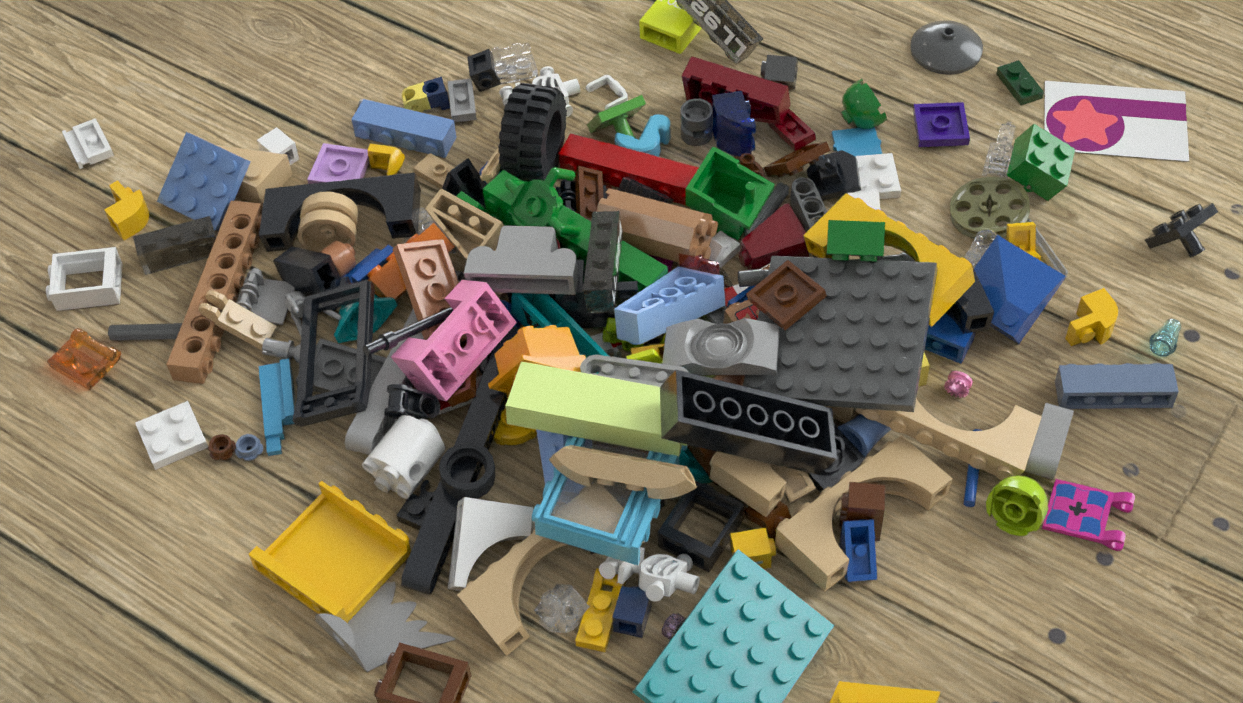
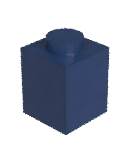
[612,586,652,638]

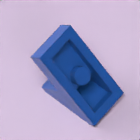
[839,519,877,582]

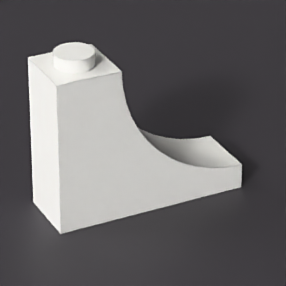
[448,497,535,591]

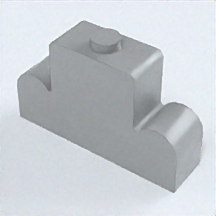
[464,226,579,295]

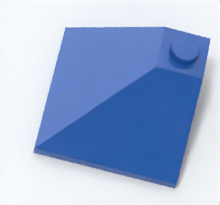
[974,235,1066,344]

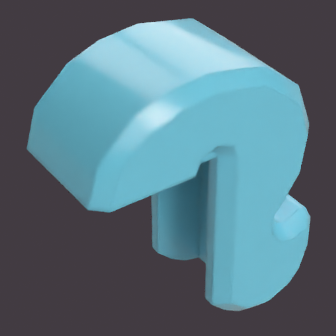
[615,114,671,157]

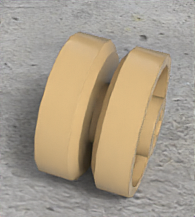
[298,192,359,252]

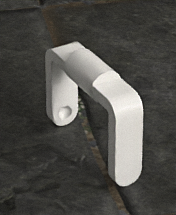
[586,75,628,110]

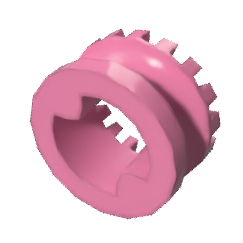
[944,371,973,398]

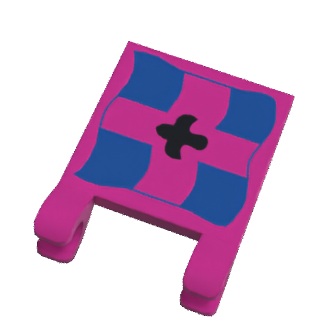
[1042,479,1135,551]

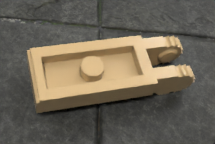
[198,290,276,350]

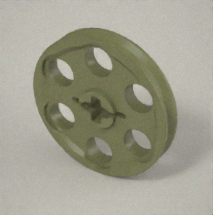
[950,177,1030,240]

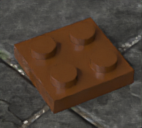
[763,141,831,178]
[746,260,827,331]

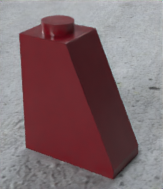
[739,203,809,270]

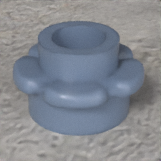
[235,434,263,461]

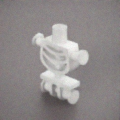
[499,66,580,118]
[599,547,700,601]

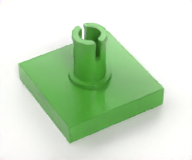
[587,95,646,138]

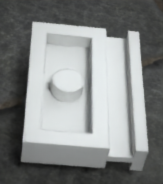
[62,118,114,169]

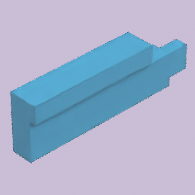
[258,358,296,456]

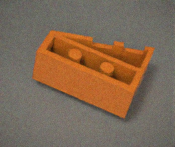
[367,223,455,300]

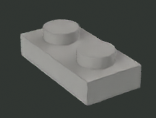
[448,79,477,122]

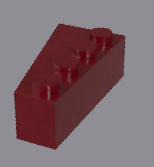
[681,56,791,125]

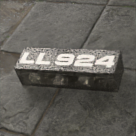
[676,0,764,64]
[583,211,623,313]

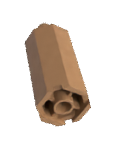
[594,189,718,267]

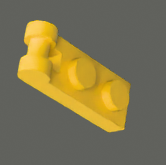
[575,568,626,652]

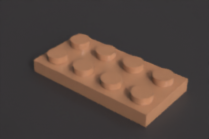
[393,239,467,343]

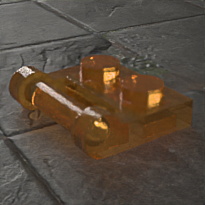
[47,328,121,390]

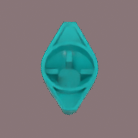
[334,293,398,344]

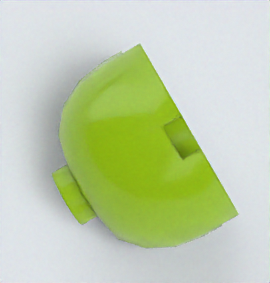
[986,475,1048,536]

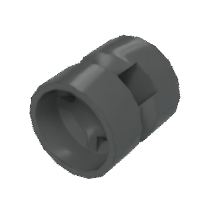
[680,99,713,146]

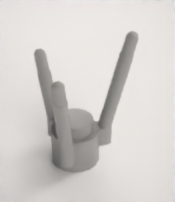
[285,291,341,336]

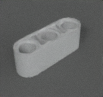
[1025,403,1074,480]

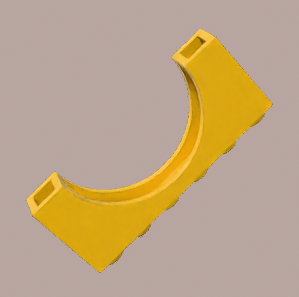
[803,193,975,327]

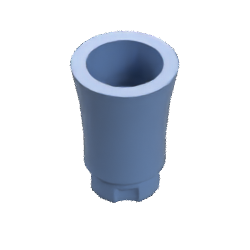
[838,414,892,457]

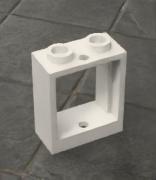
[46,247,122,311]

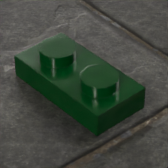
[996,60,1044,106]

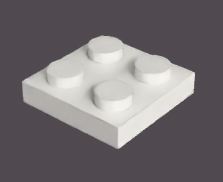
[854,153,901,199]
[135,401,208,470]

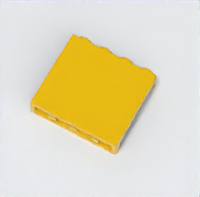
[248,481,411,623]

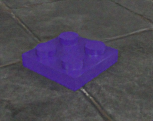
[913,102,970,147]

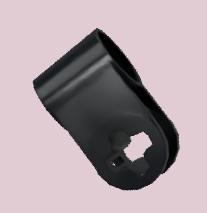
[384,384,440,420]

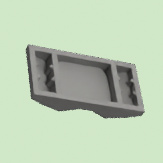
[662,318,779,375]

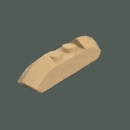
[549,445,697,499]

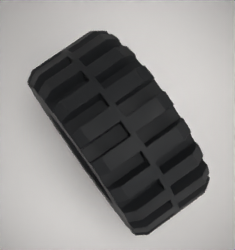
[498,83,567,182]

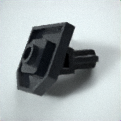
[807,150,861,201]

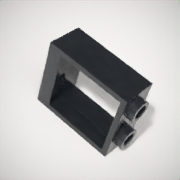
[657,481,744,572]

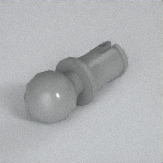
[262,338,301,363]

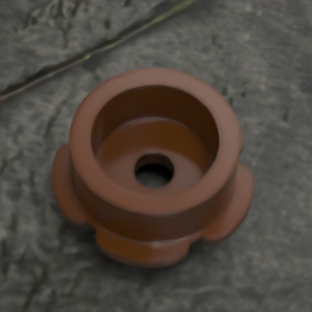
[208,434,236,460]

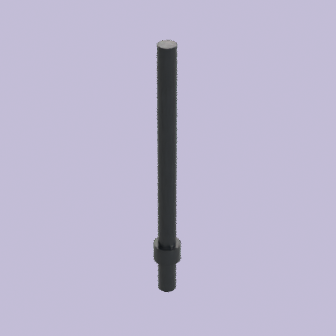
[362,307,454,356]

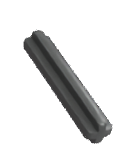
[743,182,789,237]
[108,323,182,341]

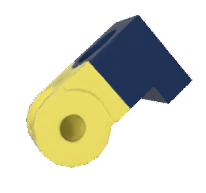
[401,76,450,113]

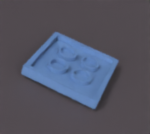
[157,132,251,231]

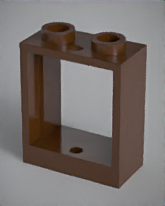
[374,642,472,703]

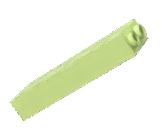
[506,361,687,456]

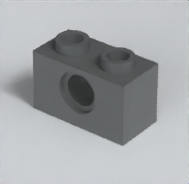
[760,55,798,89]

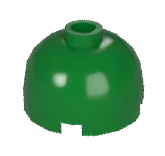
[841,78,887,129]

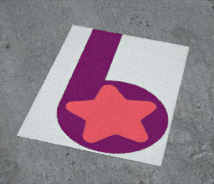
[1044,81,1189,162]

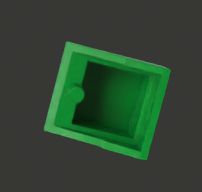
[686,147,775,240]

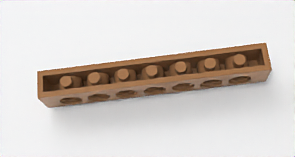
[166,200,262,384]

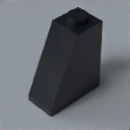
[273,246,341,311]

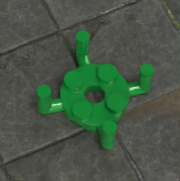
[505,167,581,237]

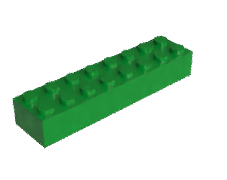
[483,170,668,292]

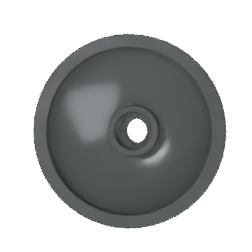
[910,20,983,75]

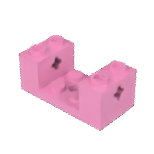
[391,280,517,401]

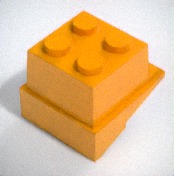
[488,325,586,394]

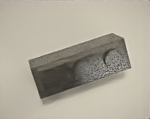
[133,216,217,275]

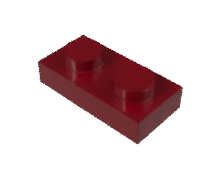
[768,109,816,151]

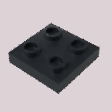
[1145,203,1218,258]
[807,424,865,493]

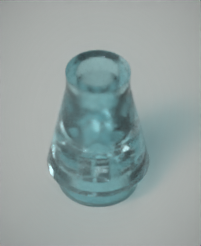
[1149,319,1181,357]

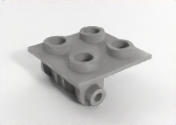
[236,268,295,325]

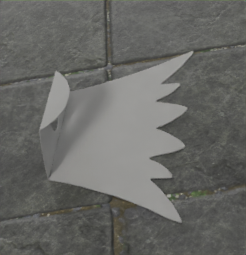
[315,582,455,672]

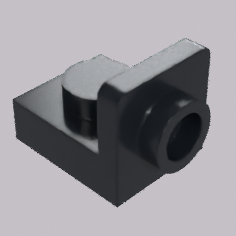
[467,49,501,92]

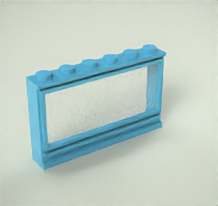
[532,436,688,565]

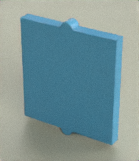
[831,127,882,156]

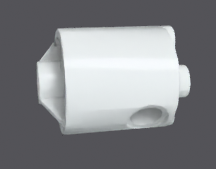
[362,415,445,499]

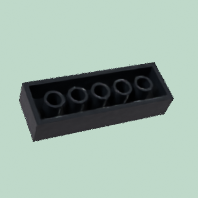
[660,369,837,475]

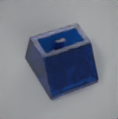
[712,91,756,157]

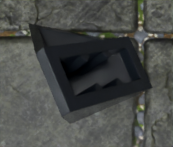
[442,158,486,209]

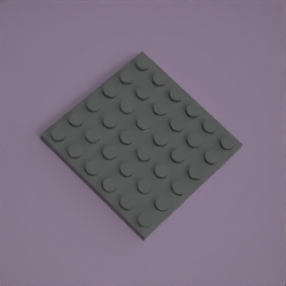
[743,256,938,412]

